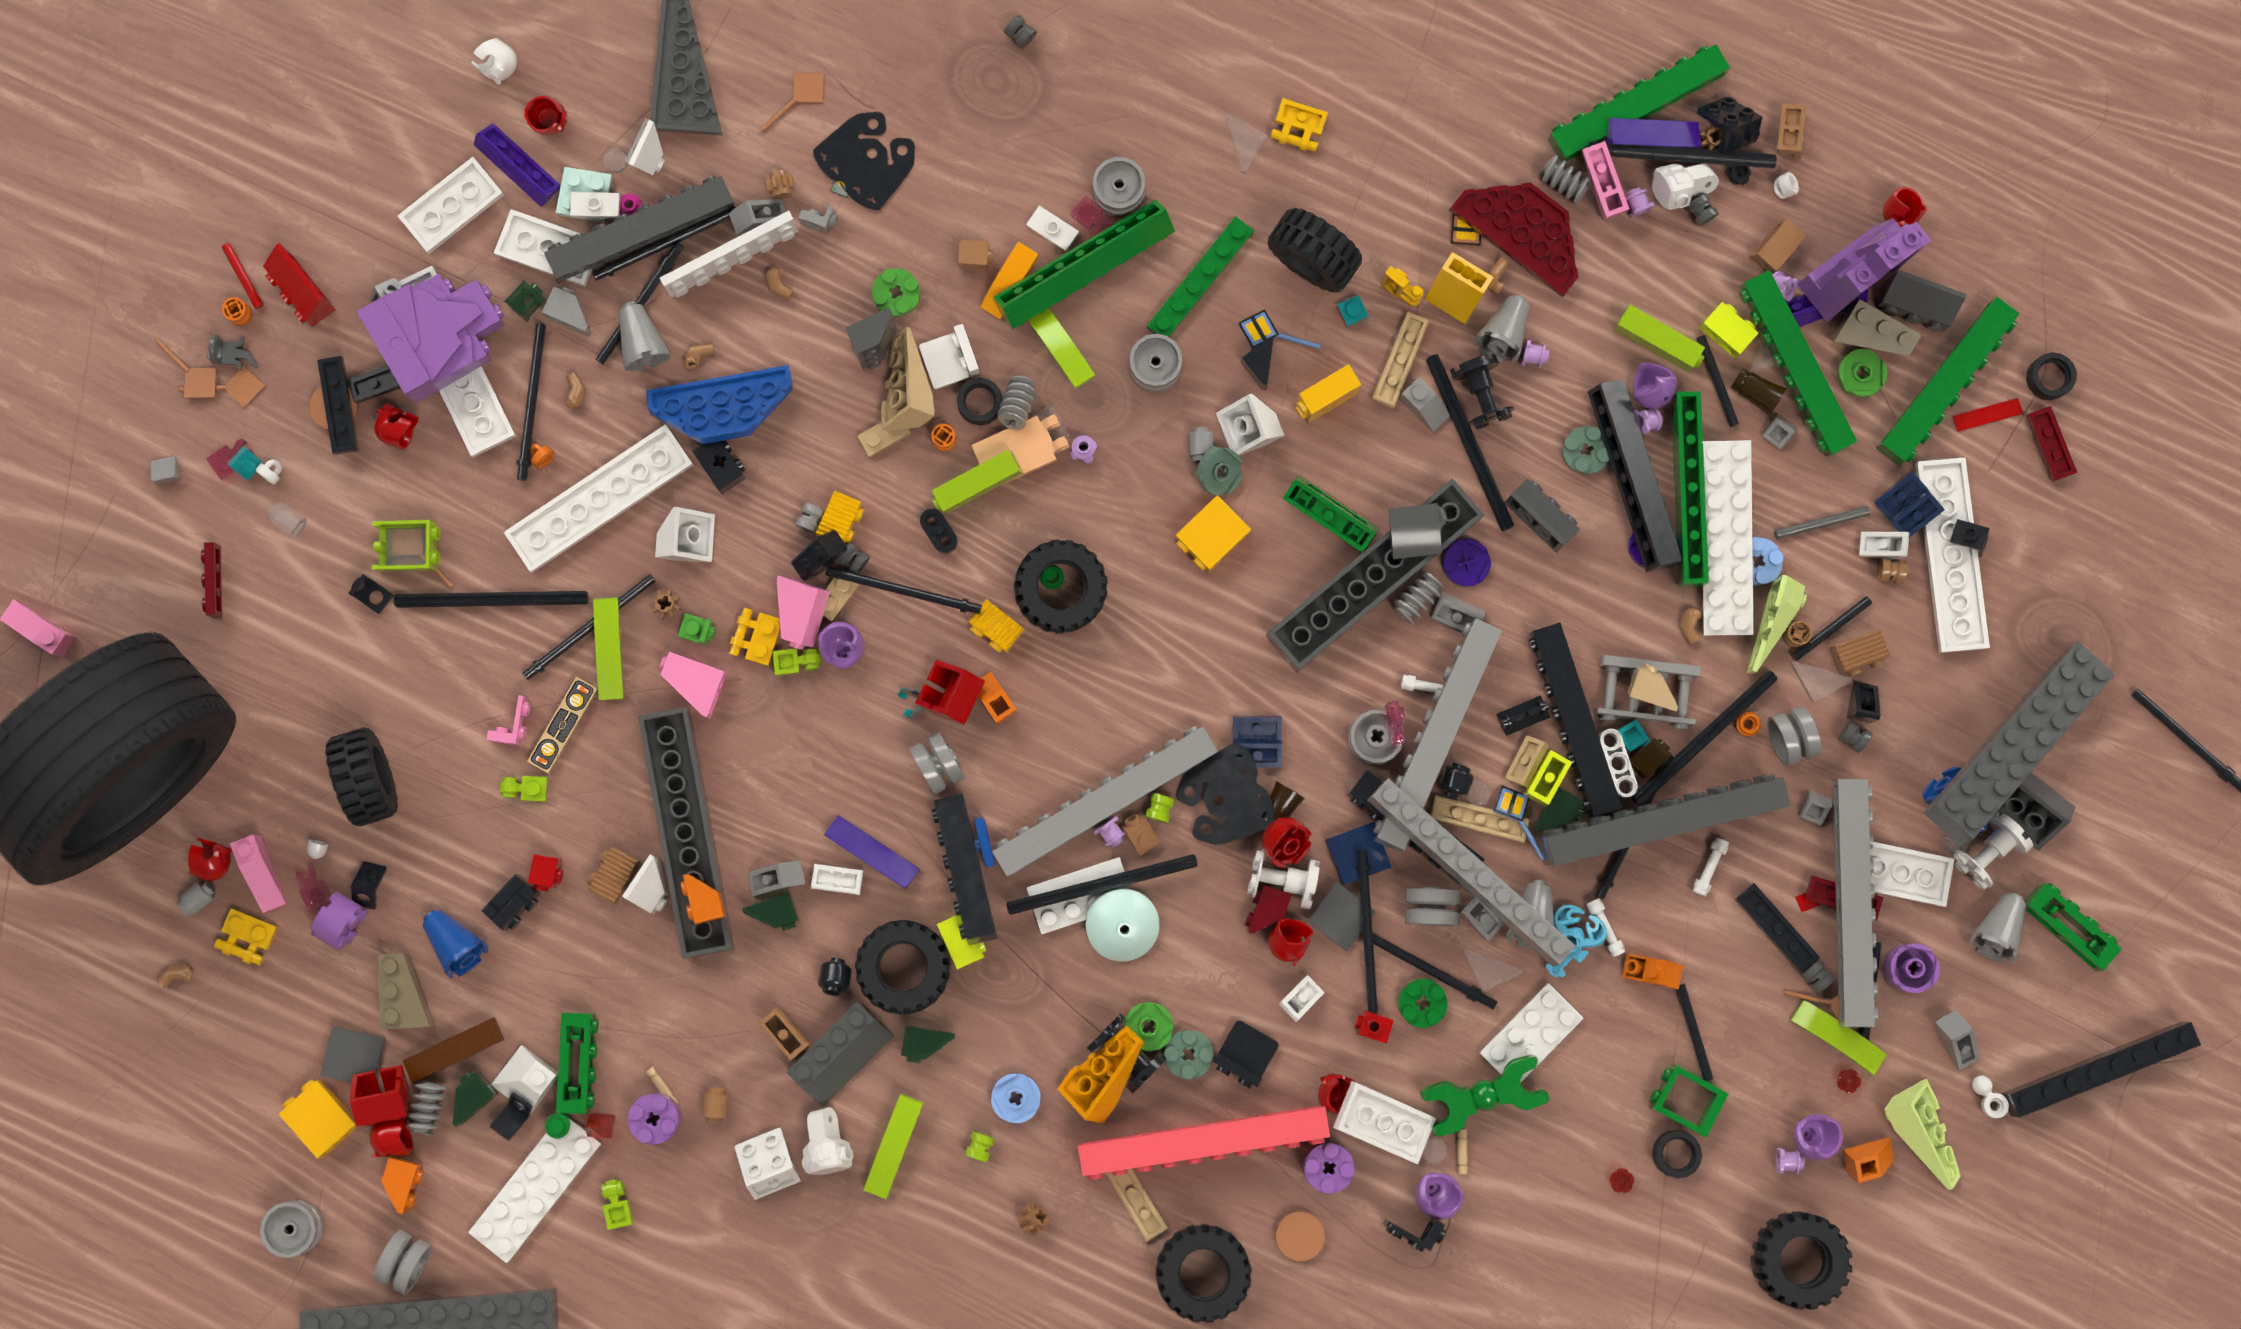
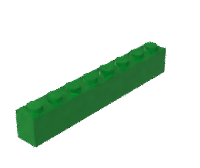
[1548,44,1730,162]
[993,199,1175,329]
[1739,270,1858,457]
[1876,296,2020,466]
[1671,391,1709,588]

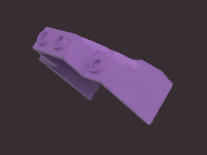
[1797,218,1932,322]
[357,274,505,404]

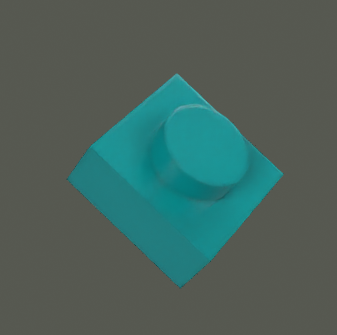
[1336,295,1369,328]
[227,446,264,481]
[1617,719,1650,753]

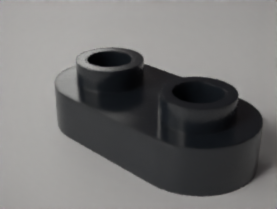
[920,508,958,554]

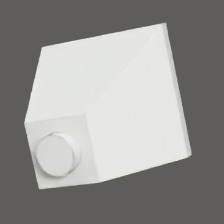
[625,118,665,175]
[1216,394,1285,455]
[655,507,715,562]
[622,855,668,914]
[491,1045,558,1114]

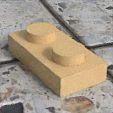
[857,422,911,458]
[823,569,861,623]
[1505,735,1549,789]

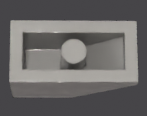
[729,199,786,235]
[542,286,591,337]
[1399,377,1450,433]
[747,860,805,896]
[1935,1010,1980,1071]

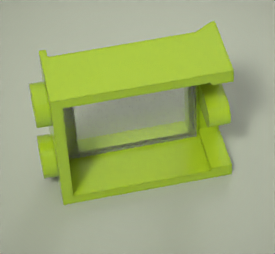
[372,520,440,573]

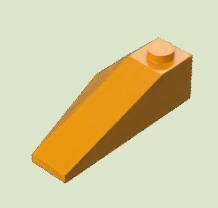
[1057,1026,1144,1124]

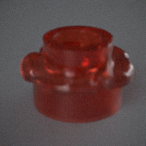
[1837,1069,1861,1093]
[1609,1168,1634,1193]

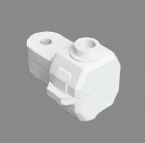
[1652,164,1719,210]
[802,1107,853,1175]

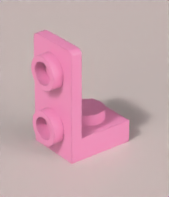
[486,695,530,746]

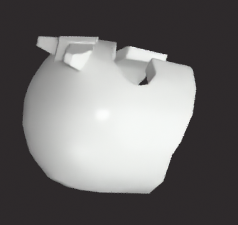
[470,38,517,85]

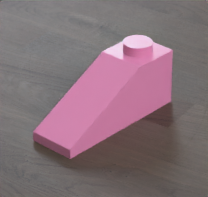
[1582,141,1629,221]
[0,599,76,658]
[230,834,287,913]

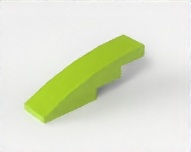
[1027,308,1095,390]
[593,597,624,700]
[864,1094,924,1199]

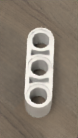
[1598,729,1638,799]

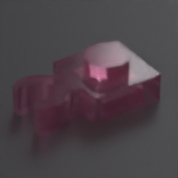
[1070,196,1114,234]
[206,439,254,480]
[1385,700,1405,746]
[296,866,332,913]

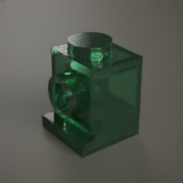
[504,281,545,322]

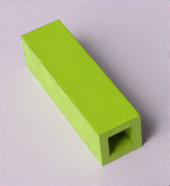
[1614,304,1705,373]
[932,449,1023,514]

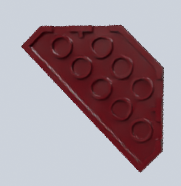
[1449,183,1579,298]

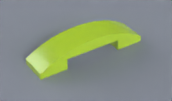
[1790,1000,1887,1075]

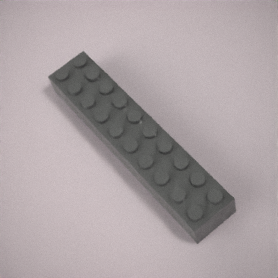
[1266,478,1484,673]
[1923,641,2115,847]
[638,707,735,959]
[1537,774,1791,866]
[299,1288,559,1329]

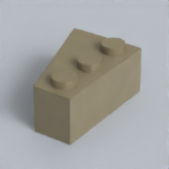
[1829,298,1922,356]
[378,953,436,1030]

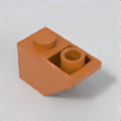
[978,672,1017,726]
[681,874,727,924]
[1622,953,1683,990]
[1843,1137,1894,1183]
[381,1156,424,1214]

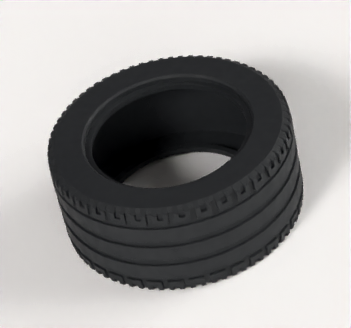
[0,632,237,886]

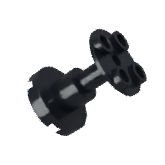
[1450,354,1515,430]
[1087,1013,1166,1094]

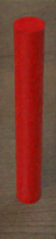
[221,243,264,309]

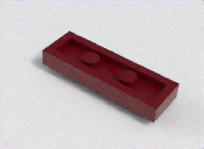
[2026,406,2078,482]
[201,542,222,618]
[1804,875,1883,921]

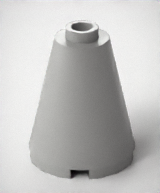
[1474,295,1530,364]
[619,301,670,372]
[1506,880,1554,950]
[1968,893,2026,963]

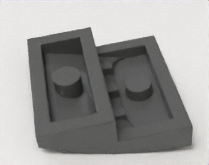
[1388,503,1442,560]
[1308,882,1375,952]
[320,1027,386,1083]

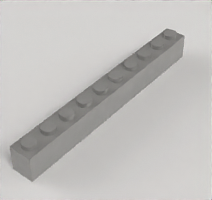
[1373,618,1502,853]
[992,726,1218,878]
[1367,778,1576,967]
[1833,779,1878,1027]

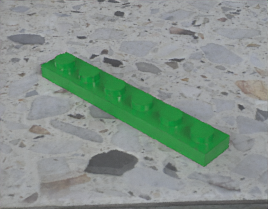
[1147,216,1254,337]

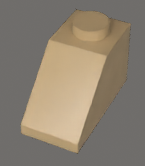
[1627,664,1678,712]

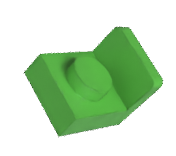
[678,613,716,646]

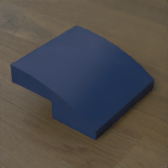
[1874,470,1945,538]
[1233,716,1282,767]
[1325,822,1392,886]

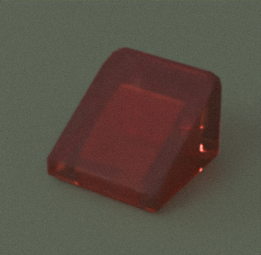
[586,1113,616,1138]

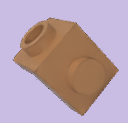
[1120,812,1160,856]

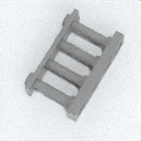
[1594,655,1701,730]

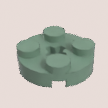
[1562,426,1609,475]
[1195,446,1243,496]
[1164,1030,1214,1080]

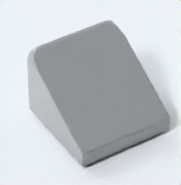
[1762,414,1797,450]
[151,456,180,485]
[1799,790,1832,826]

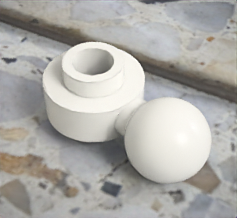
[1972,1075,2009,1119]

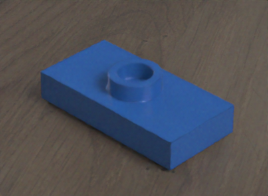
[974,817,996,868]

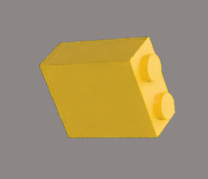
[1425,252,1494,324]
[1295,364,1361,424]
[1175,495,1251,573]
[279,1079,357,1159]

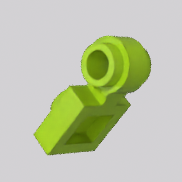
[773,648,821,676]
[499,776,548,802]
[602,1179,634,1230]

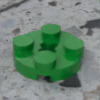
[1398,979,1448,1028]

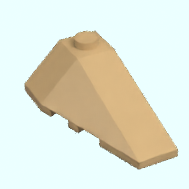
[881,327,935,431]

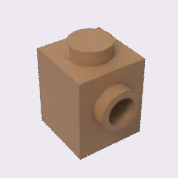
[958,240,994,271]

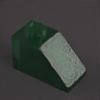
[1531,787,1584,832]
[742,892,801,932]
[901,1026,956,1063]
[452,1071,499,1127]

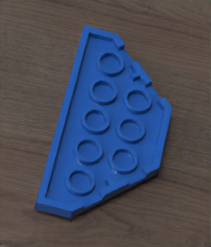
[646,365,793,444]

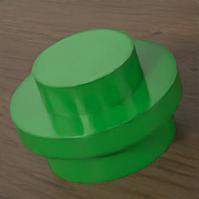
[1040,566,1064,590]
[545,1113,570,1139]

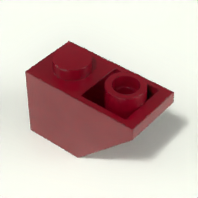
[1244,885,1292,934]

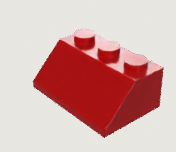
[263,243,336,327]

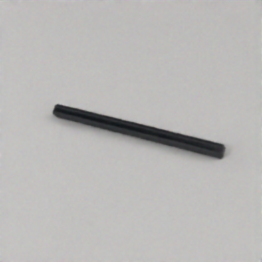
[1588,141,1777,169]
[1426,354,1514,531]
[394,591,589,608]
[1631,670,1778,806]
[1006,854,1198,915]

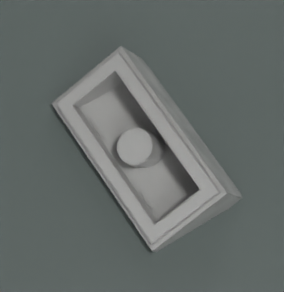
[1430,592,1486,631]

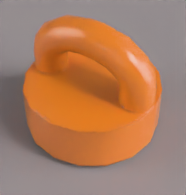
[531,443,555,469]

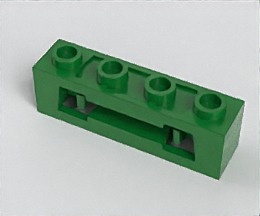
[1282,476,1380,553]
[2024,883,2122,971]
[556,1013,599,1114]

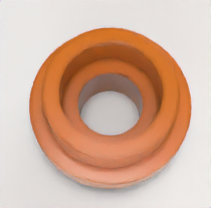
[1736,712,1761,737]

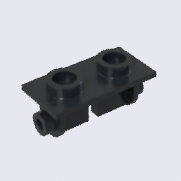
[1496,695,1550,736]

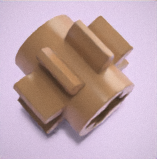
[1700,125,1723,150]
[765,170,796,199]
[651,589,682,620]
[1018,1202,1048,1236]

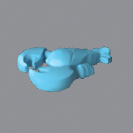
[1546,905,1607,978]

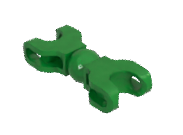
[1420,1054,1550,1137]

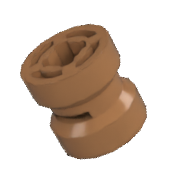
[1877,558,1908,584]
[1782,621,1812,648]

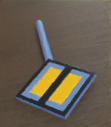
[1238,309,1321,349]
[1493,785,1545,860]

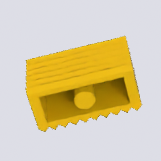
[815,491,865,544]
[968,599,1025,654]

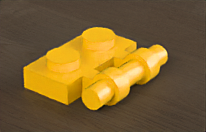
[1270,98,1328,152]
[1380,266,1423,307]
[729,608,781,666]
[214,909,279,966]

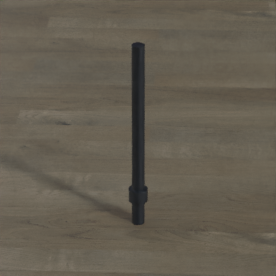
[595,242,684,365]
[2131,688,2241,793]
[1373,933,1498,1010]

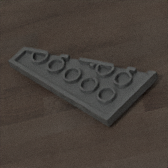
[651,0,723,136]

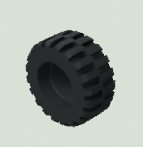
[1268,208,1362,293]
[1014,539,1108,634]
[325,727,398,827]
[855,920,951,1015]
[1751,1211,1853,1310]
[1156,1224,1252,1323]

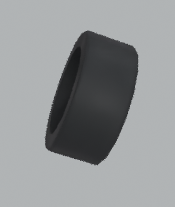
[2026,352,2077,400]
[957,377,1003,426]
[1652,1130,1702,1178]

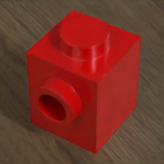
[528,854,563,892]
[1354,1011,1394,1044]

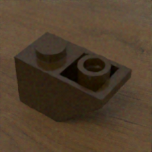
[1629,737,1672,779]

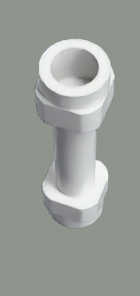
[1401,675,1443,693]
[1692,837,1729,897]
[1586,898,1625,957]

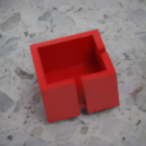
[915,660,985,725]
[349,1065,409,1127]

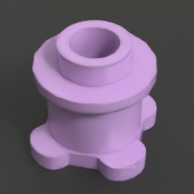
[1626,187,1655,218]
[1772,271,1800,301]
[1521,340,1549,368]
[1634,408,1663,434]
[1070,435,1097,464]
[1093,815,1125,848]
[1775,1148,1805,1174]

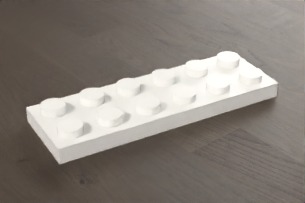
[660,211,798,298]
[468,1113,602,1263]

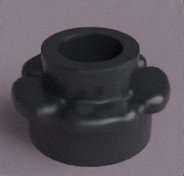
[1727,166,1751,185]

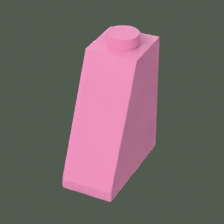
[777,576,830,650]
[659,652,727,719]

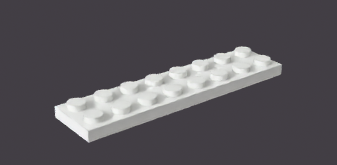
[398,266,516,457]
[504,424,693,573]
[1702,440,1753,635]
[1915,457,1990,653]

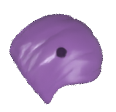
[1633,362,1677,409]
[818,622,865,669]
[1793,1114,1843,1161]
[1415,1173,1464,1220]

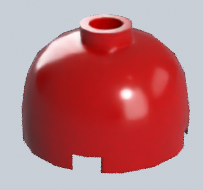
[1262,817,1312,868]

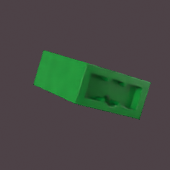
[1649,1065,1729,1138]

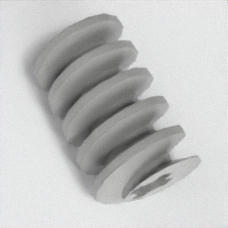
[1537,154,1590,205]
[997,376,1036,430]
[1394,571,1446,626]
[405,1081,447,1136]

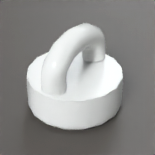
[1774,172,1799,199]
[256,459,282,485]

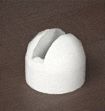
[307,840,328,859]

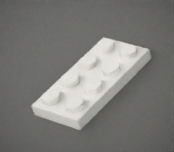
[398,157,504,254]
[494,209,592,287]
[1870,842,1954,907]
[1027,857,1130,934]
[1479,983,1583,1082]
[1333,1081,1436,1164]

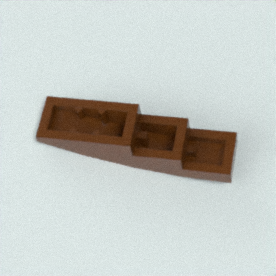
[402,1017,505,1083]

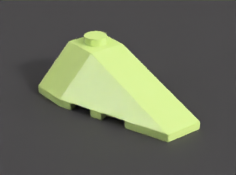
[1747,575,1807,675]
[1884,1079,1961,1190]

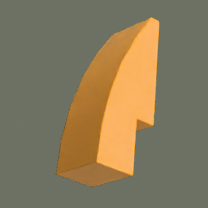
[980,242,1039,320]

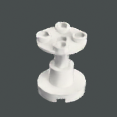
[1954,812,2033,890]
[1247,849,1320,909]

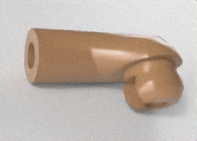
[1488,257,1509,294]
[765,267,794,300]
[683,343,715,370]
[564,372,586,409]
[1680,608,1701,645]
[156,964,194,989]

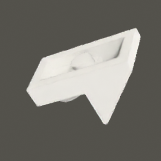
[1859,532,1909,561]
[1279,975,1325,1022]

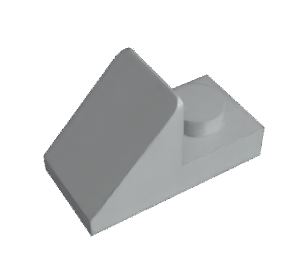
[1460,897,1505,941]

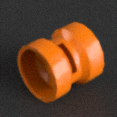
[222,297,253,326]
[931,424,956,452]

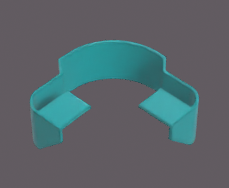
[898,688,922,718]

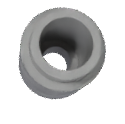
[1189,427,1214,463]
[177,880,215,916]

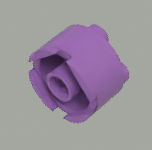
[310,892,368,950]
[1883,943,1940,993]
[628,1093,682,1145]
[1303,1142,1355,1194]

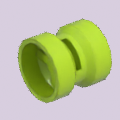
[1145,793,1175,823]
[965,1131,996,1162]

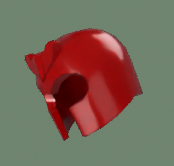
[525,95,567,136]
[1882,187,1927,227]
[374,403,419,450]
[188,837,233,881]
[1268,918,1313,966]
[1317,1073,1357,1115]
[370,1117,414,1157]

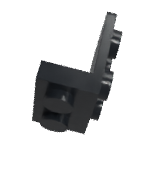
[1697,97,1763,155]
[1213,1021,1279,1089]
[1383,1218,1446,1252]

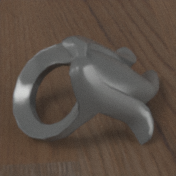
[207,334,259,371]

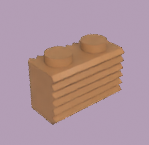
[1830,629,1890,676]
[587,847,641,905]
[759,1007,811,1060]

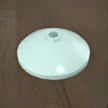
[1086,888,1160,962]

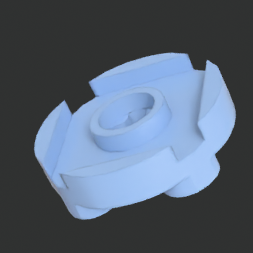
[1752,537,1783,586]
[991,1073,1041,1123]

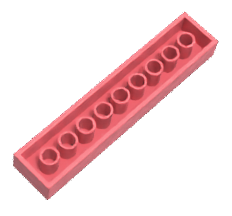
[1078,1105,1330,1180]

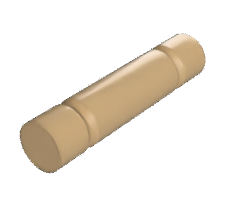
[646,1066,679,1104]
[1457,1129,1468,1174]

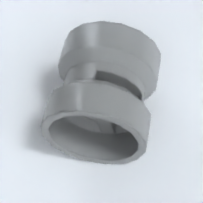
[794,502,825,534]

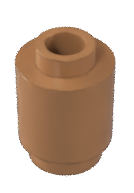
[701,1087,729,1123]

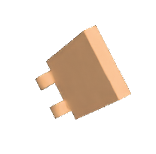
[971,414,1070,487]

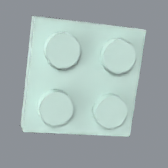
[556,167,613,223]

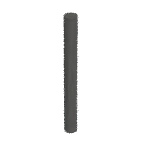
[1774,506,1870,540]

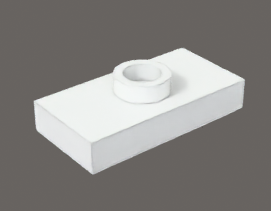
[570,192,621,219]
[1026,206,1079,252]
[811,864,864,895]

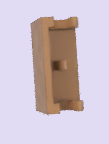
[1777,104,1806,159]
[1749,218,1807,272]

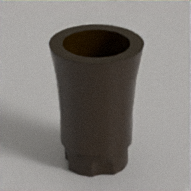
[1731,368,1787,417]
[1261,781,1305,831]

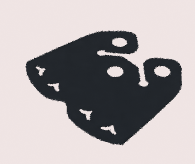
[813,112,915,210]
[1176,742,1274,845]

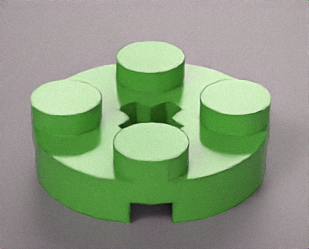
[872,269,920,318]
[1837,349,1887,398]
[1124,1002,1173,1052]

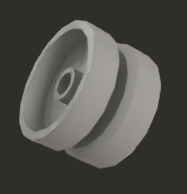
[1093,157,1145,217]
[1129,334,1183,393]
[1767,705,1822,767]
[1348,710,1404,766]
[909,732,965,795]
[1405,887,1460,926]
[260,1200,324,1258]
[373,1229,432,1295]

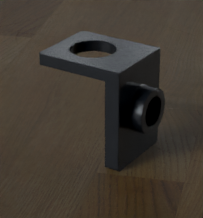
[1950,519,1990,557]
[348,574,393,614]
[351,861,387,910]
[490,1092,533,1141]

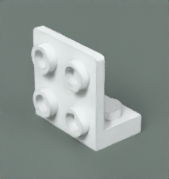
[919,324,980,390]
[735,1128,801,1200]

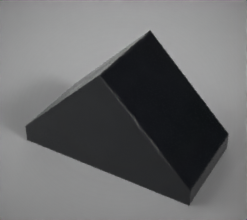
[1241,338,1273,390]
[1846,681,1881,723]

